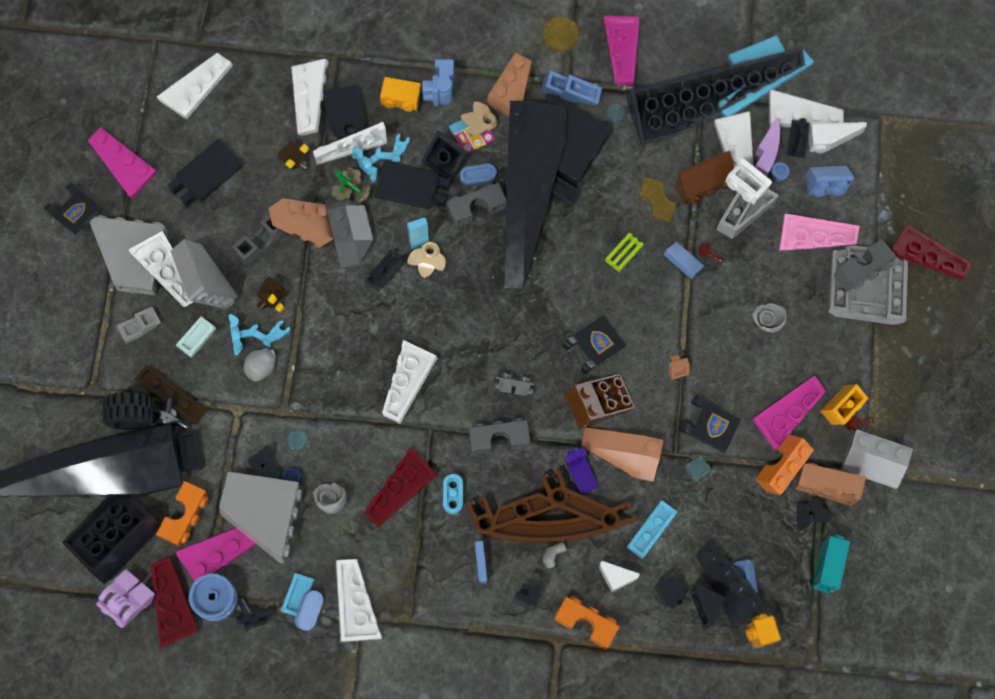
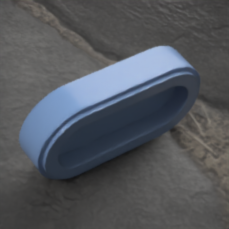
[460,164,497,186]
[295,590,323,630]

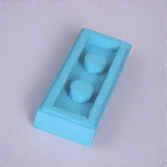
[728,35,785,63]
[407,218,429,249]
[626,500,677,559]

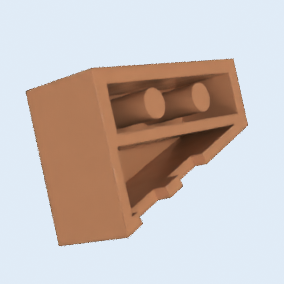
[268,198,334,248]
[795,462,866,506]

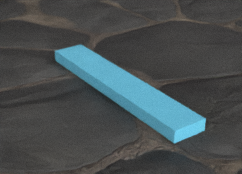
[719,49,813,118]

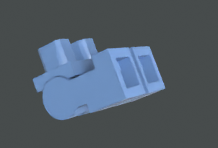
[422,59,454,106]

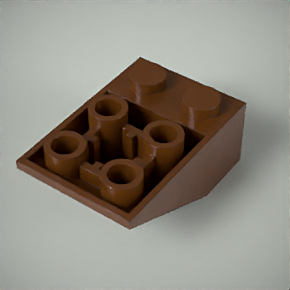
[564,374,635,429]

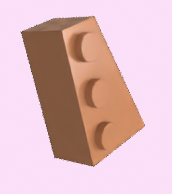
[488,53,531,116]

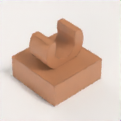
[669,354,690,380]

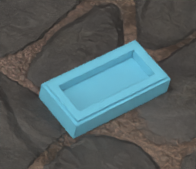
[281,573,314,616]

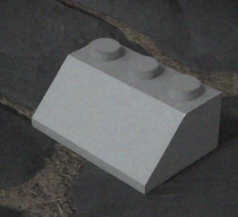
[841,429,913,489]

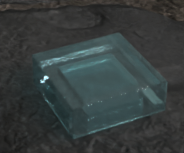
[684,455,712,483]

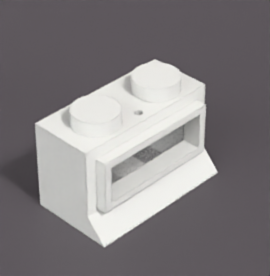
[725,158,772,205]

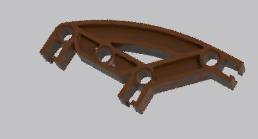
[467,470,637,544]

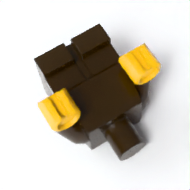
[278,140,309,171]
[256,276,289,312]

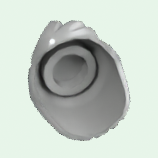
[752,303,787,333]
[244,348,276,382]
[313,483,346,514]

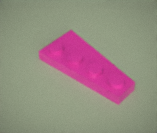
[604,16,640,85]
[88,127,157,200]
[752,376,826,451]
[175,528,256,581]

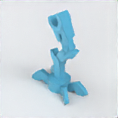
[352,134,410,183]
[229,314,290,356]

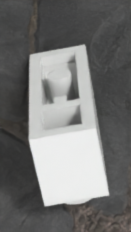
[808,122,867,153]

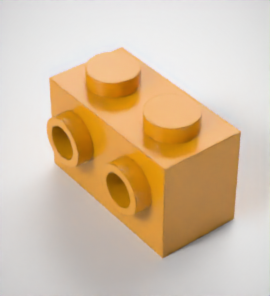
[380,77,421,111]
[820,384,869,425]
[746,614,781,649]

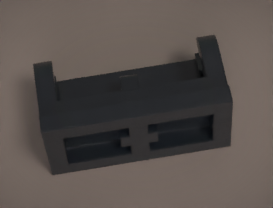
[364,250,403,293]
[512,583,542,611]

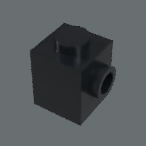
[654,576,685,609]

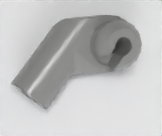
[542,542,566,568]

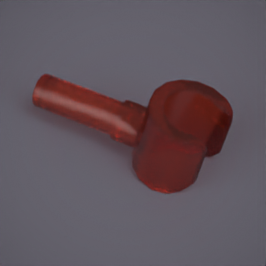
[698,243,723,263]
[846,417,874,430]

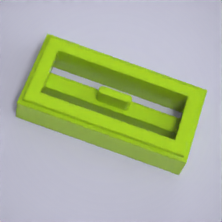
[605,232,644,272]

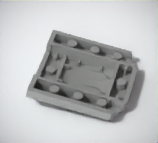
[828,245,908,325]

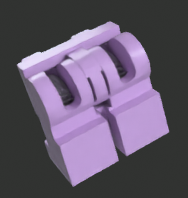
[96,569,155,628]

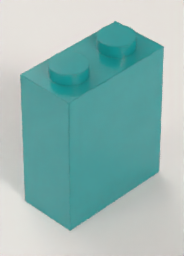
[811,535,850,593]

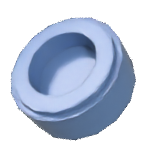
[770,162,790,182]

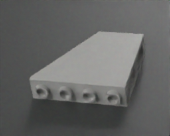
[89,215,168,295]
[170,239,238,309]
[219,472,302,563]

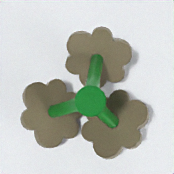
[331,167,370,203]

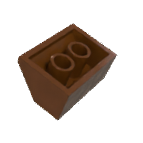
[674,151,734,205]

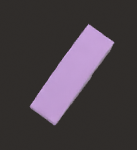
[755,119,780,177]

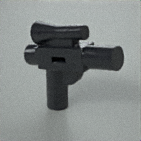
[154,396,190,431]
[236,598,275,631]

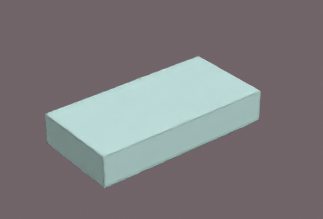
[176,316,216,358]

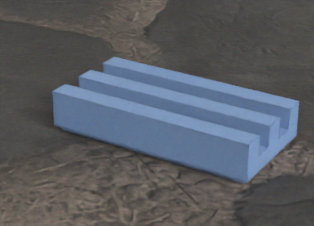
[475,541,487,584]

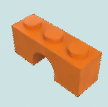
[755,434,814,496]
[156,481,209,548]
[554,596,619,650]

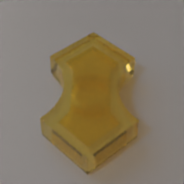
[640,177,676,223]

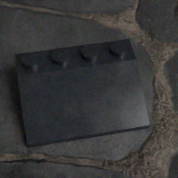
[62,494,161,585]

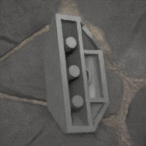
[325,197,373,269]

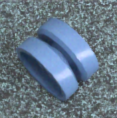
[189,574,238,621]

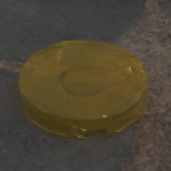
[543,17,579,52]

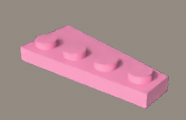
[779,214,859,251]

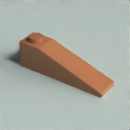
[581,427,663,482]

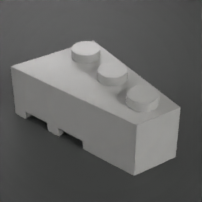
[716,177,779,239]

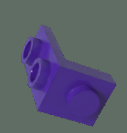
[565,447,598,495]

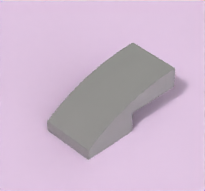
[117,307,161,344]

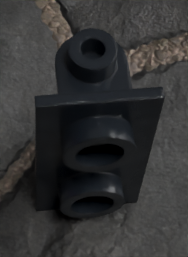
[787,118,810,158]

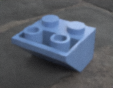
[806,166,854,197]

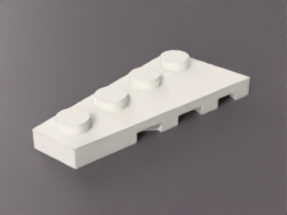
[157,53,232,119]
[292,59,328,136]
[769,90,843,128]
[714,112,753,181]
[313,122,387,165]
[128,231,193,307]
[382,340,437,424]
[336,559,382,642]

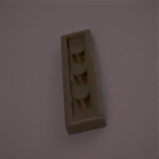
[134,365,208,426]

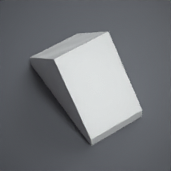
[599,561,639,593]

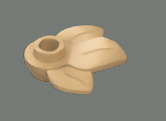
[461,102,497,135]
[408,242,446,278]

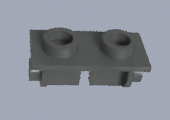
[494,372,535,396]

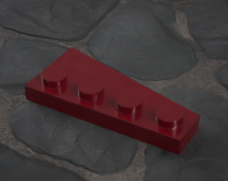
[891,224,972,280]
[364,447,437,528]

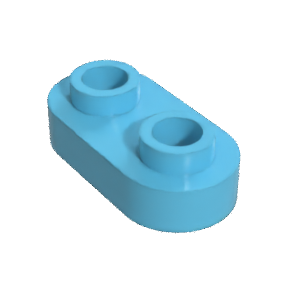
[443,474,463,514]

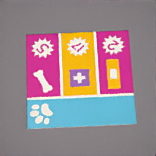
[449,120,496,153]

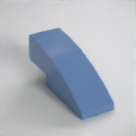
[541,71,602,105]

